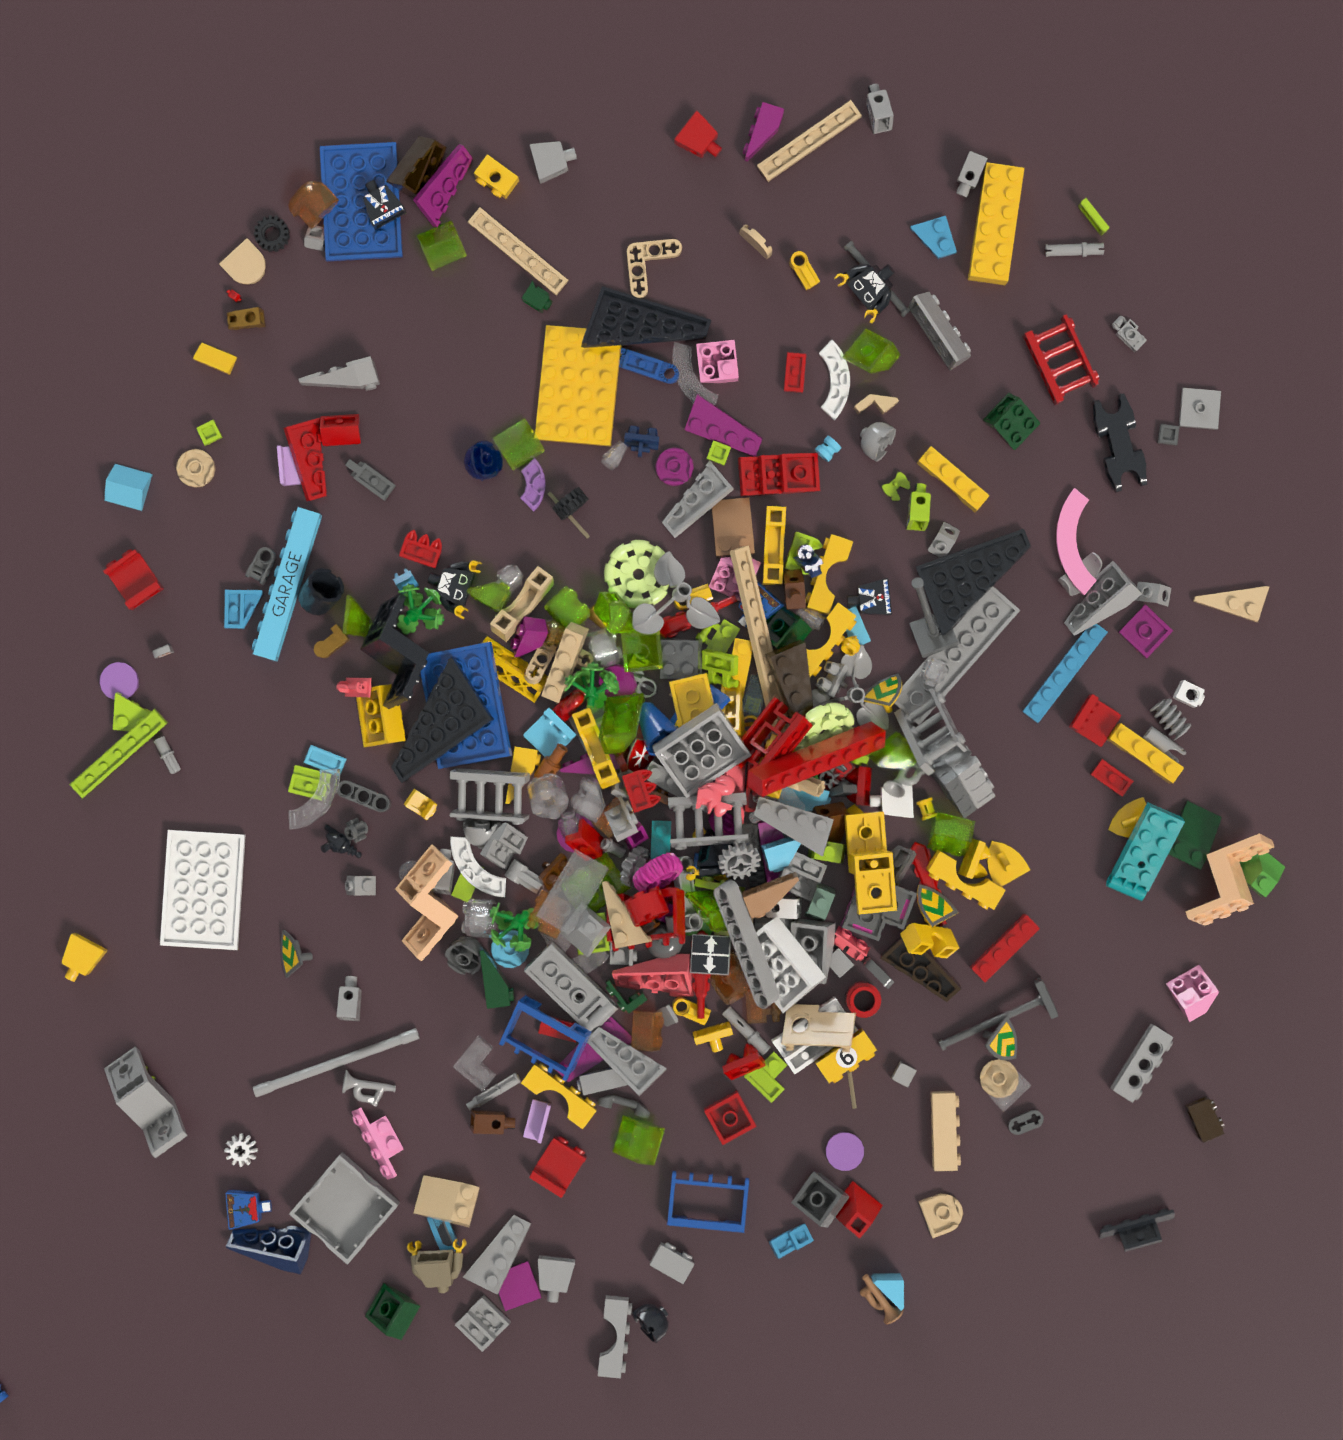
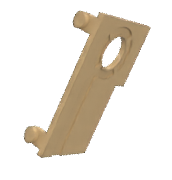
[781,1004,856,1052]

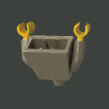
[407,1238,466,1293]

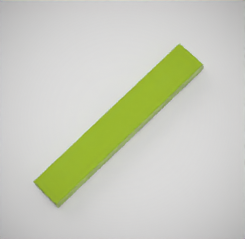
[69,709,168,799]

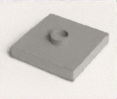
[1179,388,1221,430]

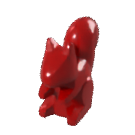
[553,688,585,722]

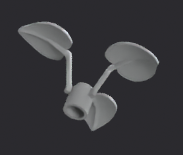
[632,551,720,634]
[811,645,889,729]

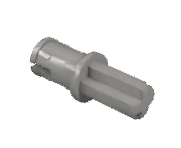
[153,736,181,774]

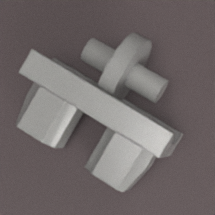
[815,661,848,698]

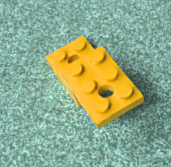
[844,811,897,915]

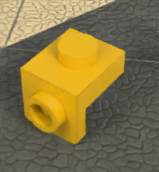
[404,789,437,820]

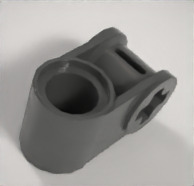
[245,547,277,585]

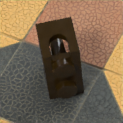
[1184,1096,1225,1143]

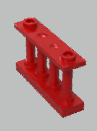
[1023,314,1100,405]

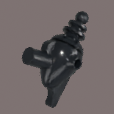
[320,825,362,858]

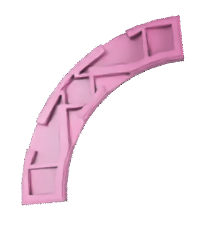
[1056,488,1097,595]

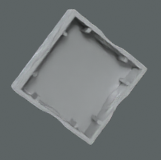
[289,1152,400,1265]

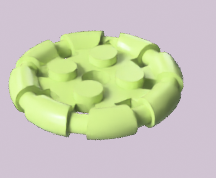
[604,540,669,609]
[795,703,854,751]

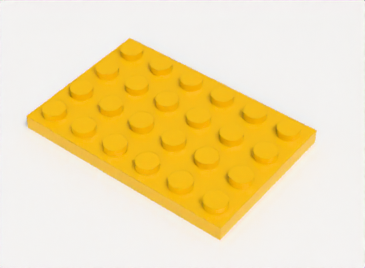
[535,325,621,446]

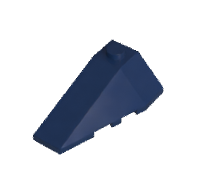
[226,1226,311,1274]

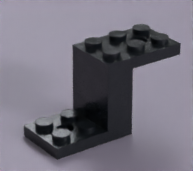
[360,593,429,709]

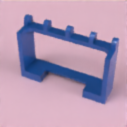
[499,995,592,1082]
[667,1171,749,1233]

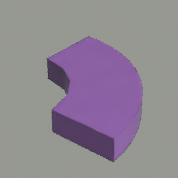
[520,458,545,512]

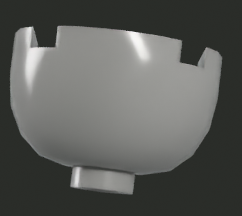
[860,422,896,461]
[463,818,502,849]

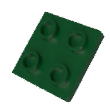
[983,393,1040,450]
[605,978,648,1013]

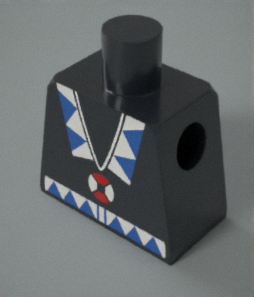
[363,180,407,230]
[847,578,892,616]

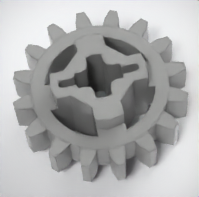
[718,842,761,880]
[620,846,650,887]

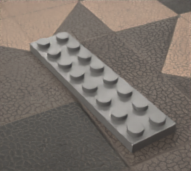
[894,587,1020,725]

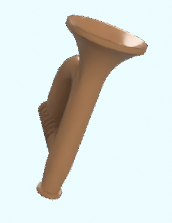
[860,1274,904,1324]

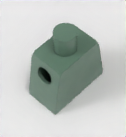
[804,883,835,921]

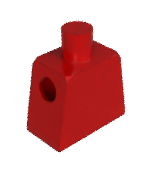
[674,111,722,158]

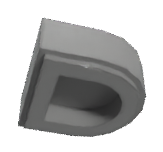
[152,645,174,659]

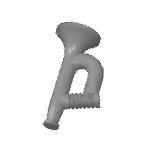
[883,750,925,798]
[342,1070,396,1106]

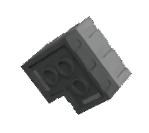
[925,732,995,818]

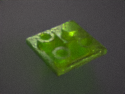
[593,592,639,634]

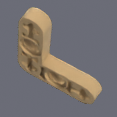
[627,239,682,299]
[524,634,594,684]

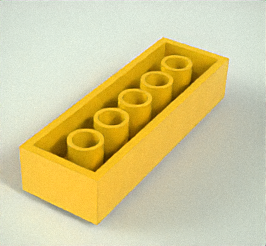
[968,162,1024,285]

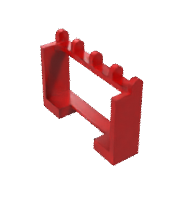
[606,887,685,951]

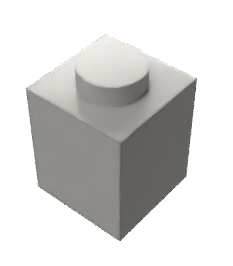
[830,947,854,978]

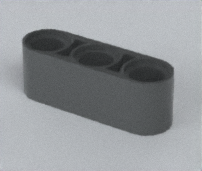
[337,780,392,812]

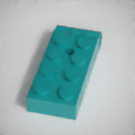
[1106,802,1185,901]

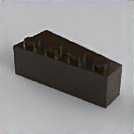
[765,639,813,719]
[880,937,961,1002]

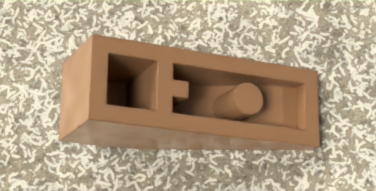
[741,871,799,919]

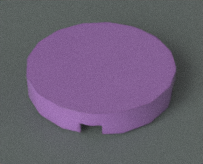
[100,662,139,700]
[826,1132,864,1171]

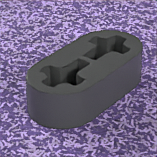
[862,957,895,989]
[1007,1109,1044,1135]

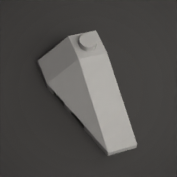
[298,356,380,391]

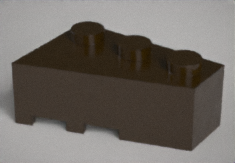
[386,136,447,198]

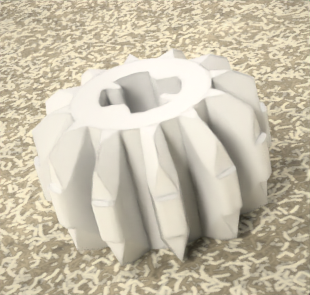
[224,1133,258,1167]

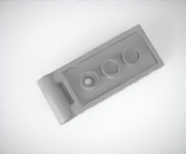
[524,941,619,1034]

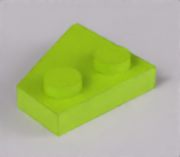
[694,877,745,894]

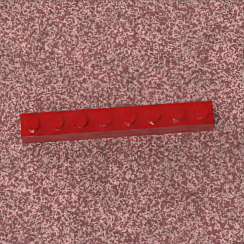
[748,721,886,797]

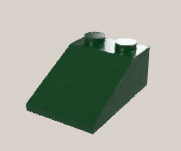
[1168,801,1222,870]
[480,948,515,1009]

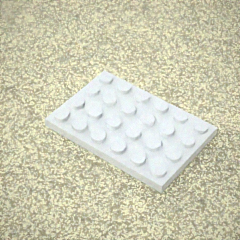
[160,830,246,950]

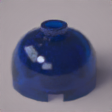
[464,441,503,481]

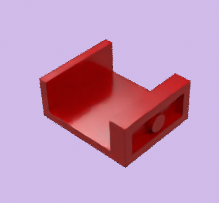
[103,549,164,610]
[529,1136,587,1198]

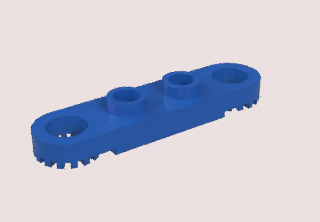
[619,348,679,384]

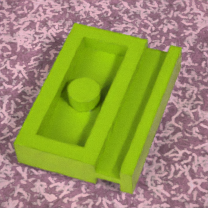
[288,765,333,801]

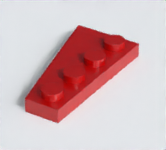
[283,418,327,502]

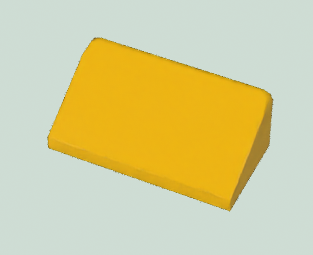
[193,343,237,375]

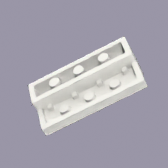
[771,996,858,1074]

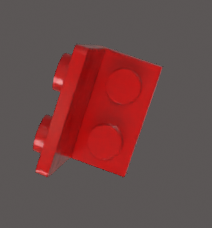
[1069,694,1121,747]

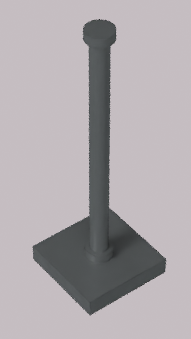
[909,577,959,658]
[938,976,1059,1050]

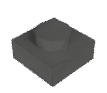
[830,782,858,797]

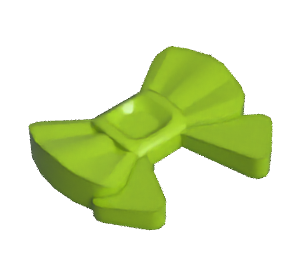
[882,472,910,501]

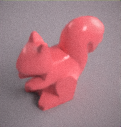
[695,775,736,817]

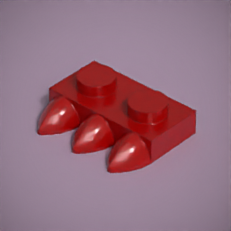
[399,530,442,569]
[622,769,661,813]

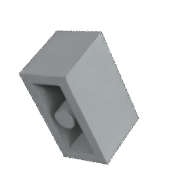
[650,1242,695,1284]

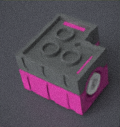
[840,885,917,941]

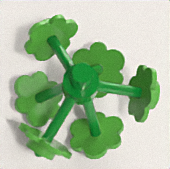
[397,583,445,635]
[564,662,619,709]
[489,903,540,952]

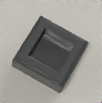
[1157,424,1180,446]

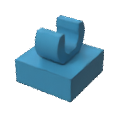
[393,568,419,594]

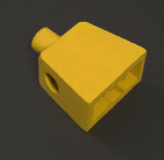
[62,933,107,982]

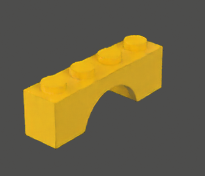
[917,446,990,512]
[762,506,786,586]
[805,534,853,615]
[806,603,857,677]
[572,708,620,789]
[1107,723,1184,784]
[926,849,1006,910]
[521,1063,597,1129]

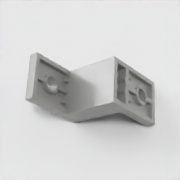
[104,1046,187,1158]

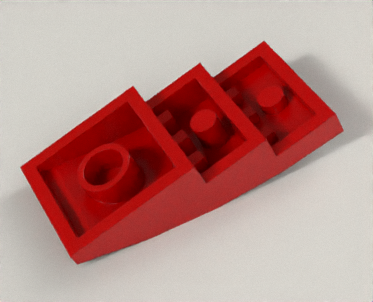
[738,453,820,496]

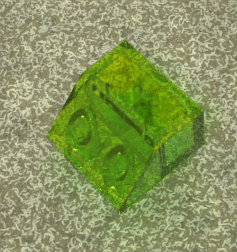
[417,220,467,271]
[492,418,545,471]
[544,586,591,631]
[927,812,975,856]
[613,1115,665,1166]

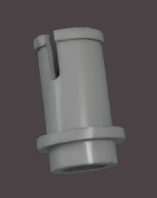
[600,838,626,858]

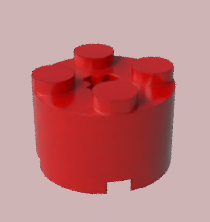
[624,886,670,927]

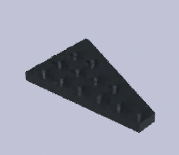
[581,286,711,348]
[916,529,1031,636]
[391,657,494,783]

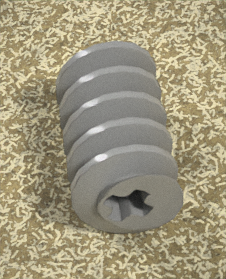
[1149,699,1191,741]

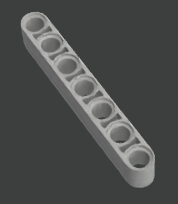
[714,879,779,1009]

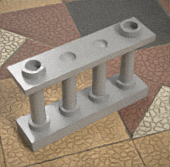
[894,688,967,776]
[450,768,530,825]
[668,792,749,850]

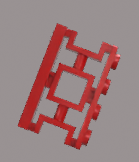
[736,697,813,769]

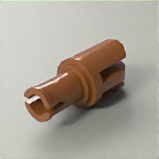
[534,743,568,782]

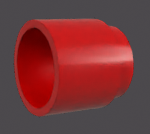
[845,981,881,1018]

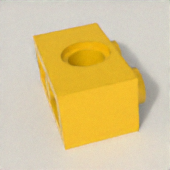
[474,155,519,199]

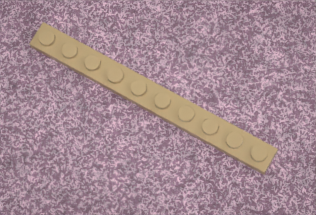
[730,546,790,735]

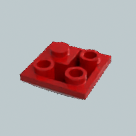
[835,1181,883,1238]

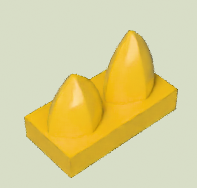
[958,838,991,879]

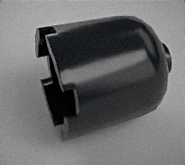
[299,568,344,616]

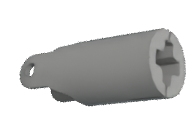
[1143,726,1186,763]

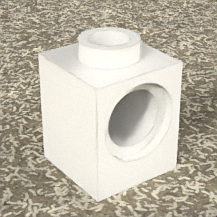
[1172,680,1205,708]

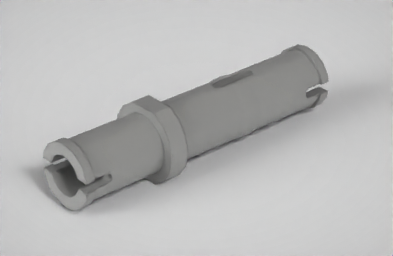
[1045,242,1104,257]
[722,1006,771,1055]

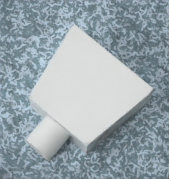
[869,784,914,818]
[766,898,802,919]

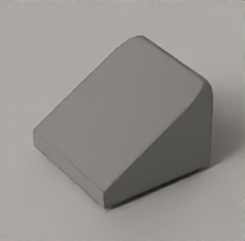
[304,224,325,251]
[657,1004,679,1027]
[891,1061,917,1087]

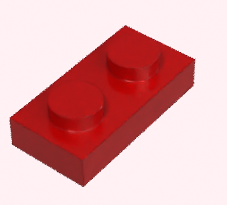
[784,352,806,393]
[1090,759,1133,797]

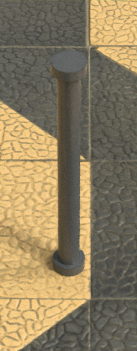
[844,241,911,317]

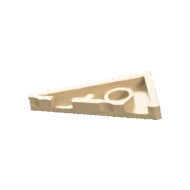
[1193,586,1269,622]
[602,881,652,949]

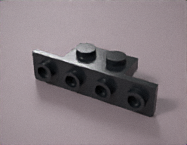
[1099,1209,1175,1252]

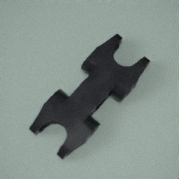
[1092,393,1147,493]

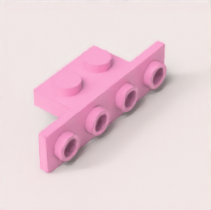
[352,1108,404,1179]

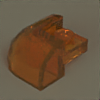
[288,181,339,229]
[711,950,750,1005]

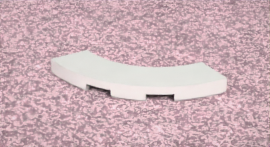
[819,340,850,421]
[451,837,506,897]

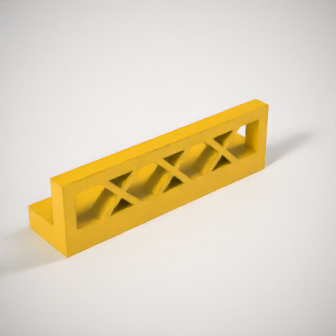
[482,636,548,703]

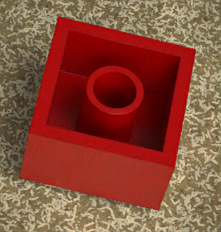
[704,1090,757,1145]

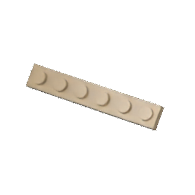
[757,100,862,182]
[468,208,568,296]

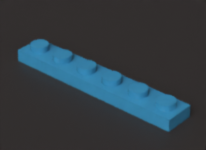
[1022,624,1108,723]

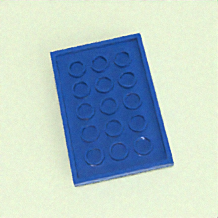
[320,142,403,262]
[420,642,512,769]

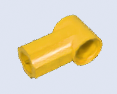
[789,251,820,290]
[674,584,713,610]
[672,997,711,1026]

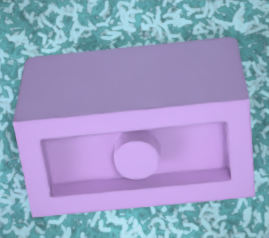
[277,445,301,486]
[523,1099,551,1143]

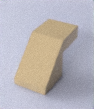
[853,394,899,415]

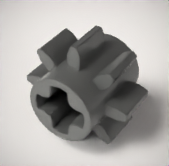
[818,768,840,789]
[344,818,368,843]

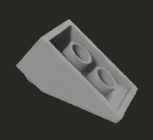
[791,919,835,984]

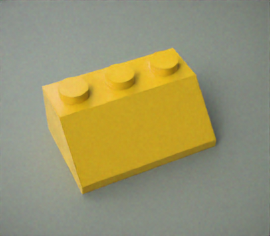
[356,684,406,747]

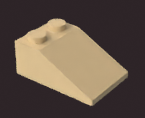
[414,1176,479,1228]

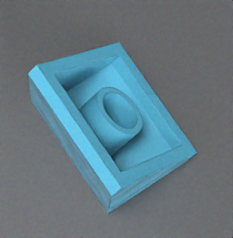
[105,464,153,511]
[871,1273,904,1311]

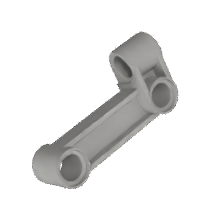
[665,856,703,933]

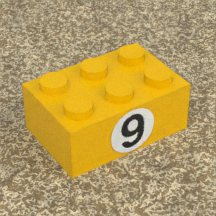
[814,1028,877,1083]

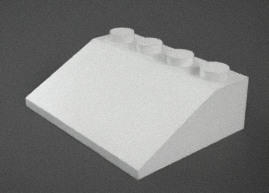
[735,916,826,1013]

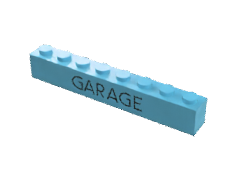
[251,507,322,662]

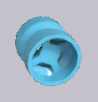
[815,436,841,462]

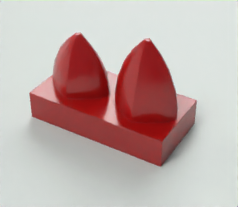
[843,767,872,806]
[722,1043,766,1080]

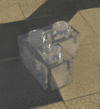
[453,1035,496,1092]

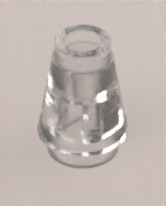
[601,441,628,470]
[796,608,826,631]

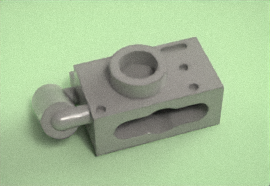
[1112,316,1147,353]

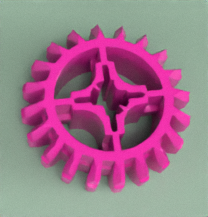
[632,853,683,894]

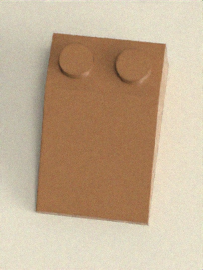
[712,498,755,558]

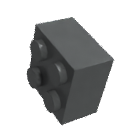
[660,639,702,679]
[791,1172,850,1228]

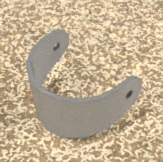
[1057,552,1102,596]

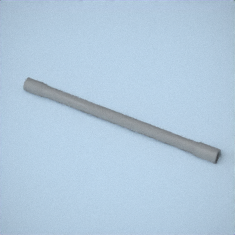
[253,1028,420,1097]

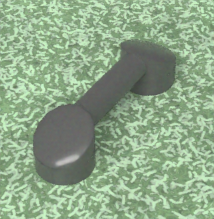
[597,1095,650,1119]

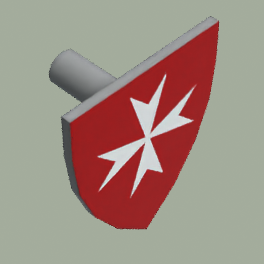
[626,738,654,772]

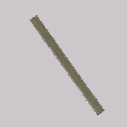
[547,492,590,538]
[847,1070,857,1109]

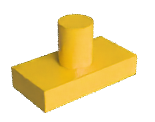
[693,1021,733,1052]

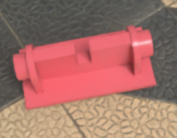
[336,678,372,697]
[834,926,870,961]

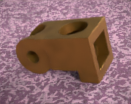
[227,307,265,330]
[314,624,350,658]

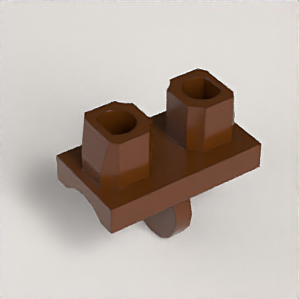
[538,853,574,891]

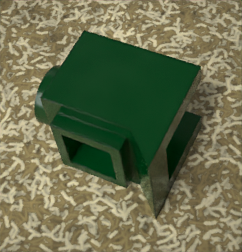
[522,281,553,314]

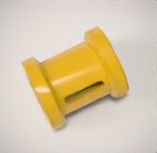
[916,797,938,821]

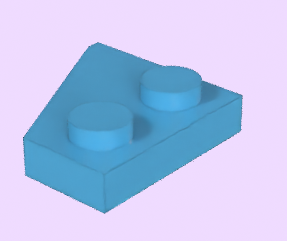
[910,216,957,259]
[224,590,263,629]

